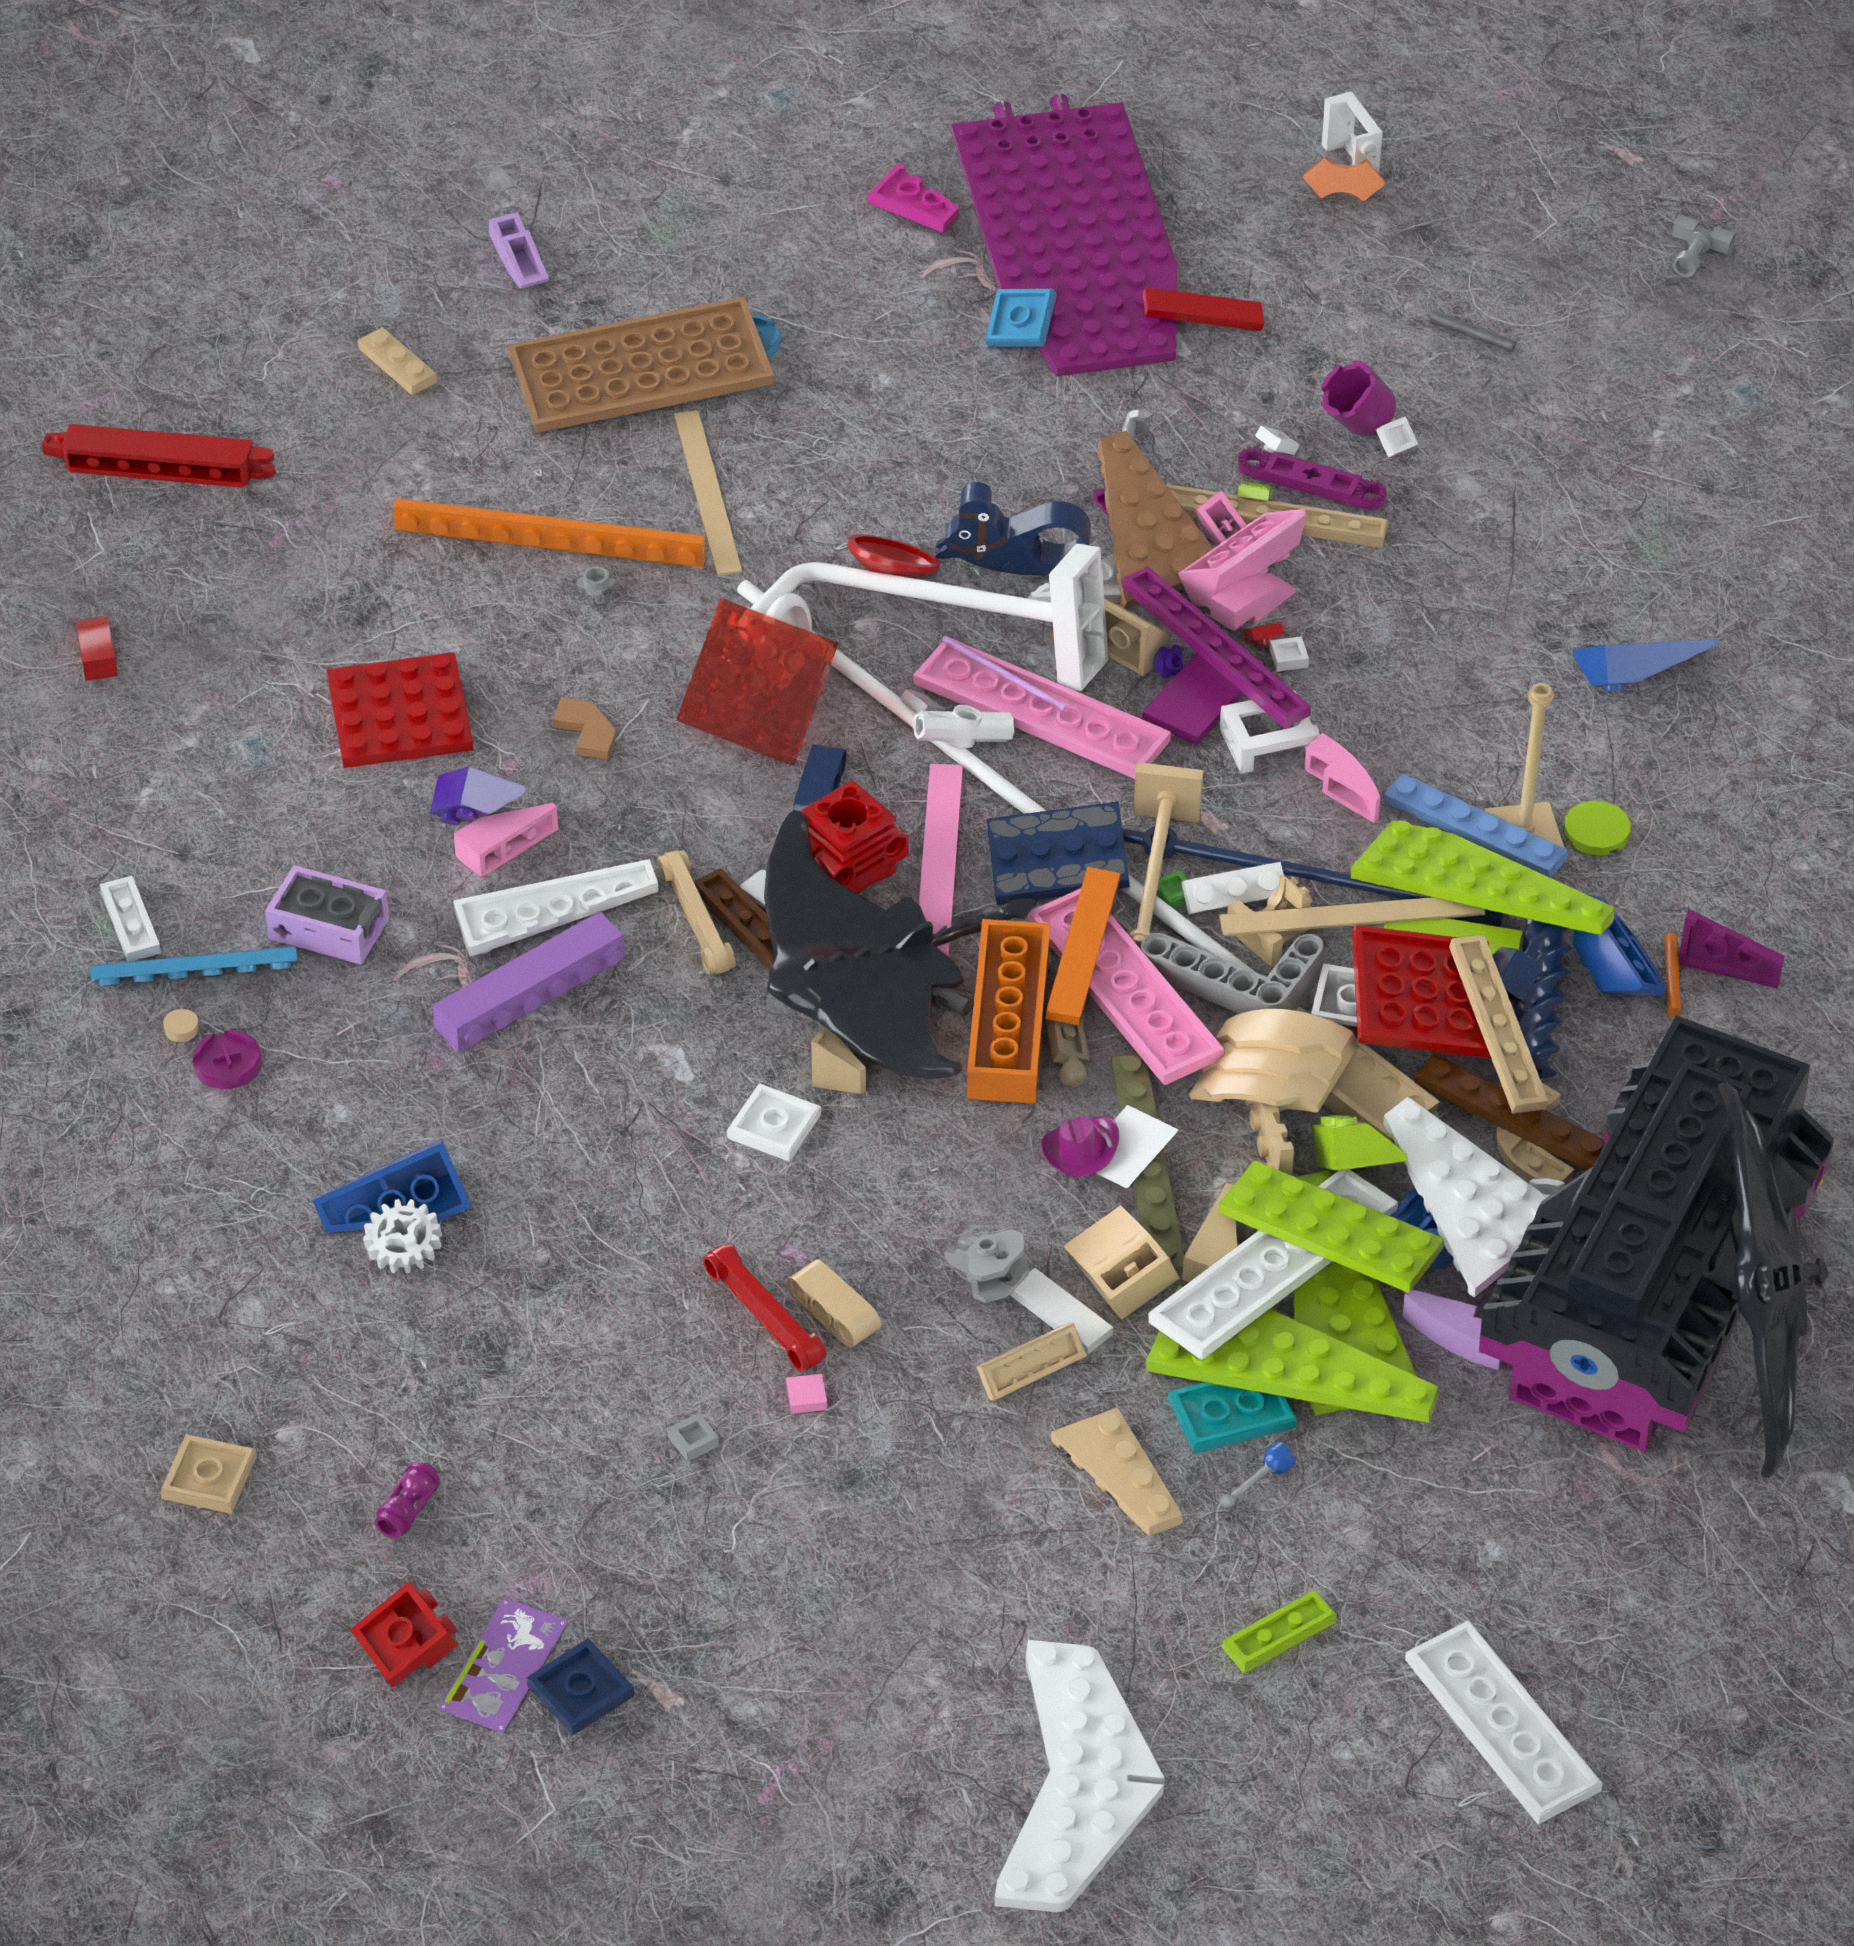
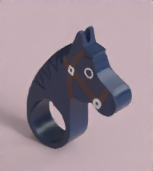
[935,482,1091,575]

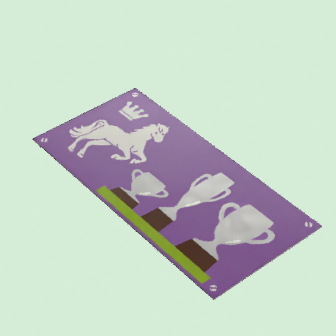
[438,1597,569,1733]

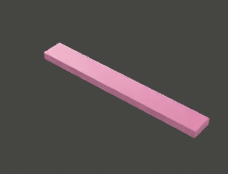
[919,764,963,957]

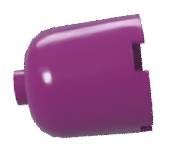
[1321,360,1396,436]

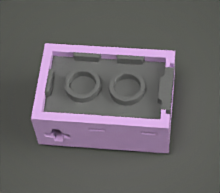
[265,865,389,965]

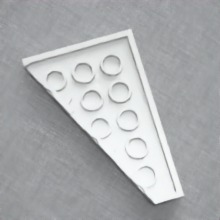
[1383,1097,1547,1297]

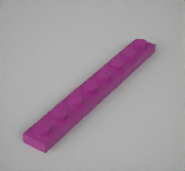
[1122,566,1311,729]

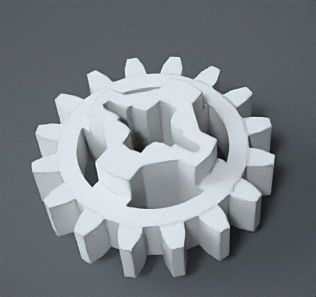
[363,1199,442,1274]

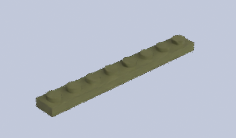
[1111,1054,1184,1275]

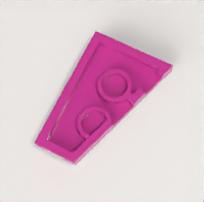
[868,162,959,233]

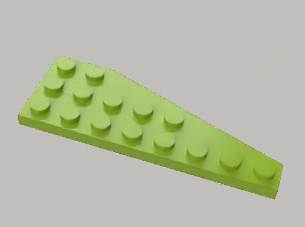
[1351,820,1615,935]
[1294,1170,1417,1416]
[1146,1286,1439,1423]

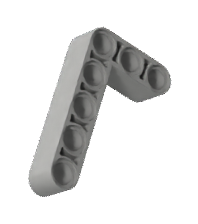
[1141,933,1326,1014]

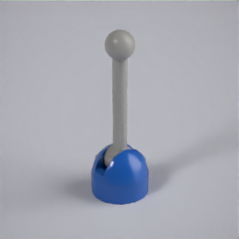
[1220,1441,1296,1509]

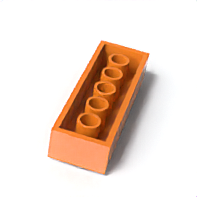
[967,919,1051,1104]

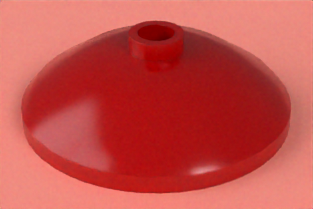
[847,534,940,579]

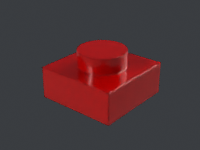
[1243,622,1284,647]

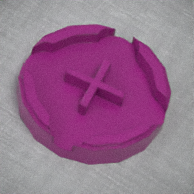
[193,1030,262,1089]

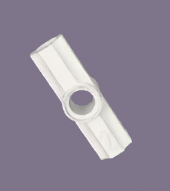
[913,705,1015,748]

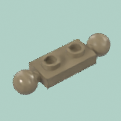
[1044,986,1090,1088]

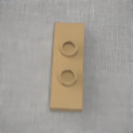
[976,1322,1087,1401]

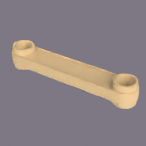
[657,850,736,975]

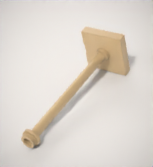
[1484,683,1564,848]
[1129,762,1203,950]

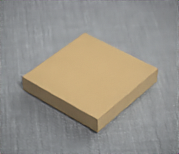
[160,1434,257,1514]

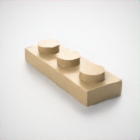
[358,327,437,395]

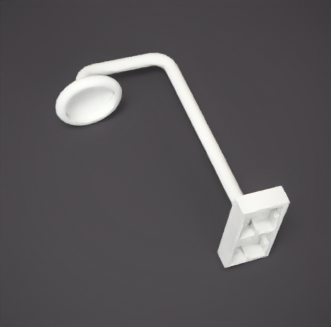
[738,543,1109,691]

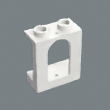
[1322,91,1383,173]
[1220,691,1320,774]

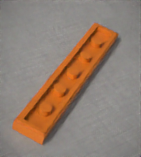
[1045,866,1120,1026]

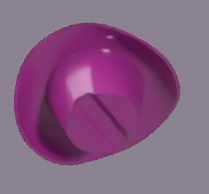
[1040,1116,1120,1177]

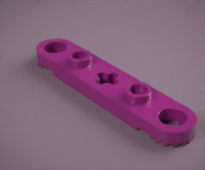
[1238,447,1387,510]

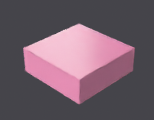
[786,1374,827,1414]

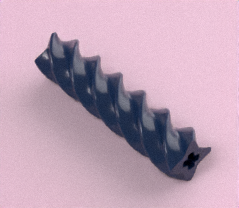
[1514,918,1572,1079]

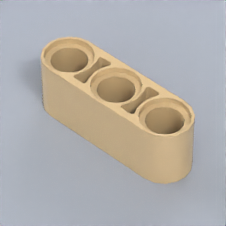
[786,1259,882,1348]

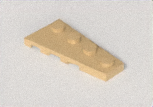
[1244,1100,1294,1175]
[1051,1408,1183,1536]

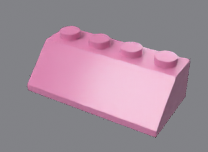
[1178,509,1306,609]

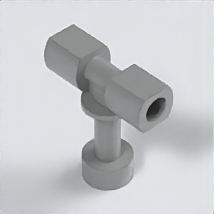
[1672,214,1736,277]

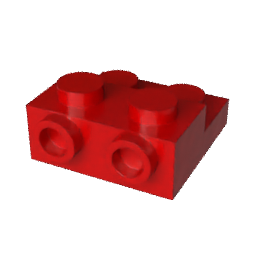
[350,1581,459,1687]

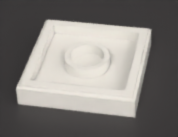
[727,1083,821,1162]

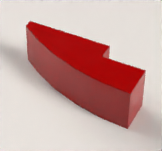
[75,615,118,681]

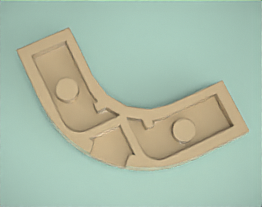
[1496,1082,1575,1185]

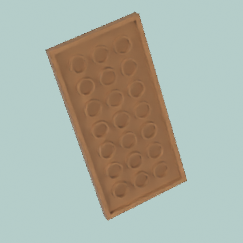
[508,297,775,433]

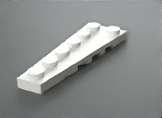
[453,859,658,957]

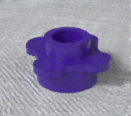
[1154,645,1183,678]

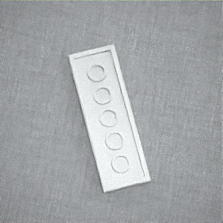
[1405,1620,1603,1825]

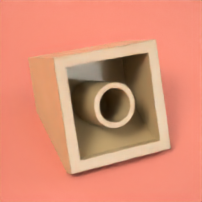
[1104,599,1169,676]

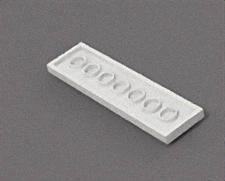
[1149,1169,1398,1360]

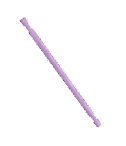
[942,636,1067,711]

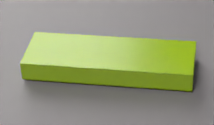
[1222,1589,1337,1674]

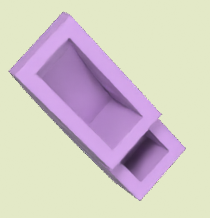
[488,212,549,289]
[1402,1290,1501,1370]

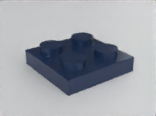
[526,1638,634,1736]

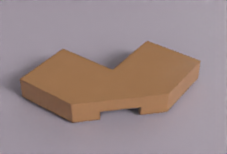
[553,697,616,760]

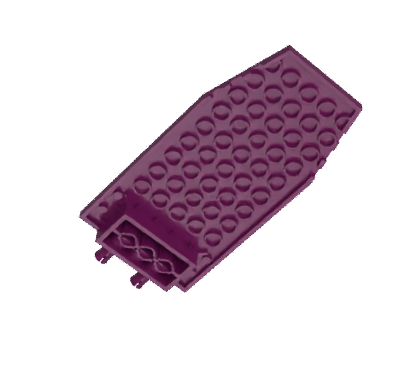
[951,94,1177,376]

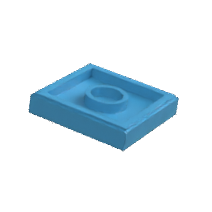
[985,289,1057,347]

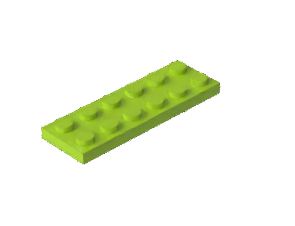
[1219,1160,1444,1293]

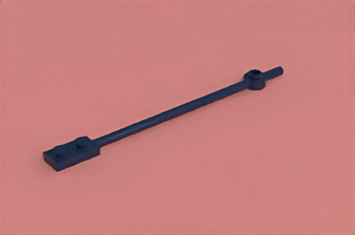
[1122,826,1505,927]

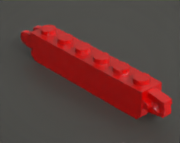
[42,424,276,488]

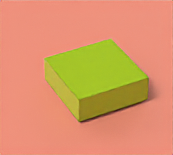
[1237,481,1273,501]

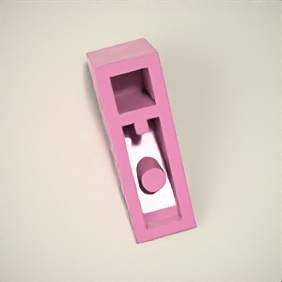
[454,803,558,878]

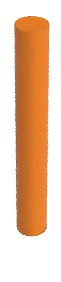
[1664,933,1681,1017]

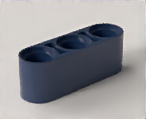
[793,744,846,812]

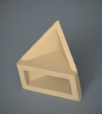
[811,1027,866,1094]

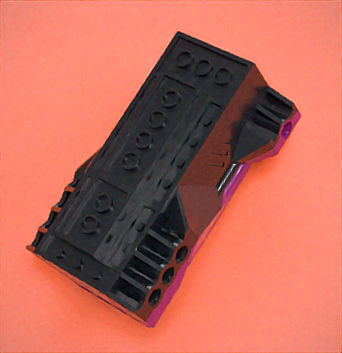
[1479,1015,1834,1452]

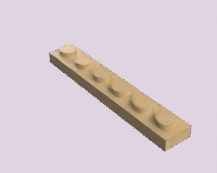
[1449,935,1548,1114]

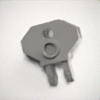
[944,1229,1028,1303]

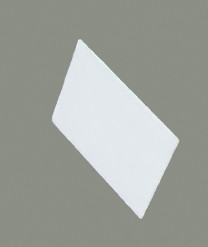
[1096,1105,1178,1188]

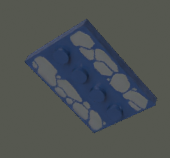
[987,801,1130,905]

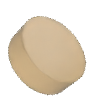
[163,1009,199,1042]

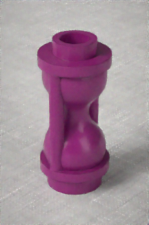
[375,1462,440,1538]

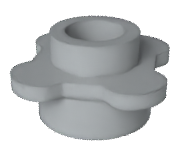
[577,566,615,597]

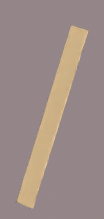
[674,410,742,576]
[1219,897,1485,936]

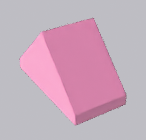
[1196,490,1247,546]

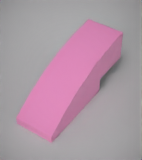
[1210,573,1296,631]
[1305,733,1381,823]

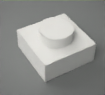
[1376,416,1418,458]
[1255,426,1300,455]
[1270,636,1309,672]

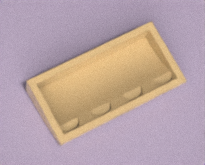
[1323,1036,1440,1144]

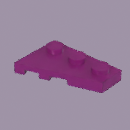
[1679,908,1785,988]

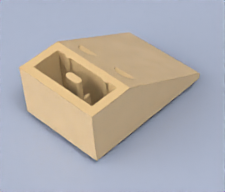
[1063,1205,1180,1320]

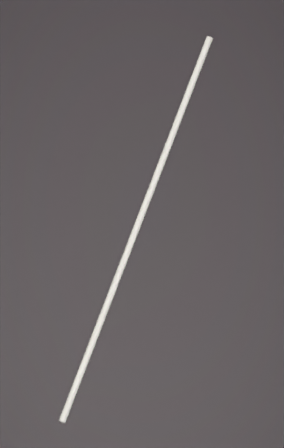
[737,580,1439,1118]

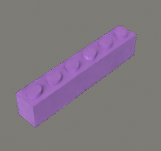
[433,911,625,1052]

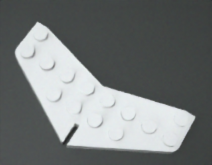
[995,1640,1165,1912]

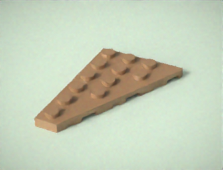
[1098,431,1213,609]

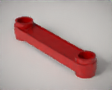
[702,1243,827,1372]

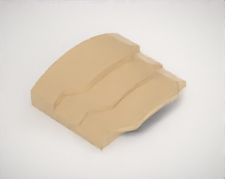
[1189,1009,1357,1112]

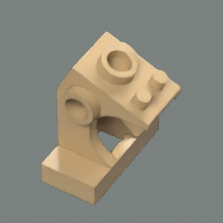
[1227,874,1313,967]

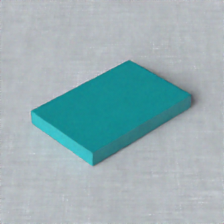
[1168,1382,1297,1454]

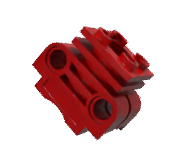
[801,780,909,894]

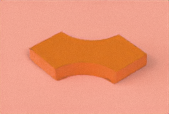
[1302,156,1386,202]

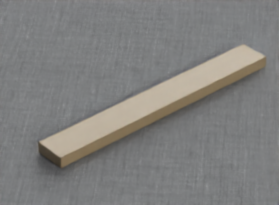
[1166,484,1389,548]

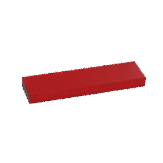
[1143,287,1264,331]

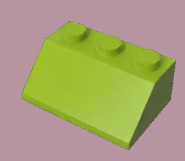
[1311,1114,1408,1171]

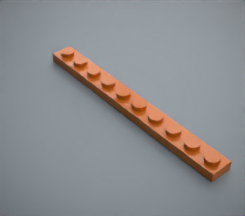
[393,498,706,567]

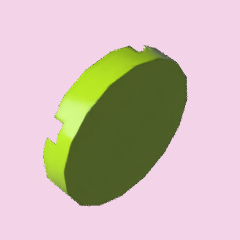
[1564,800,1631,856]

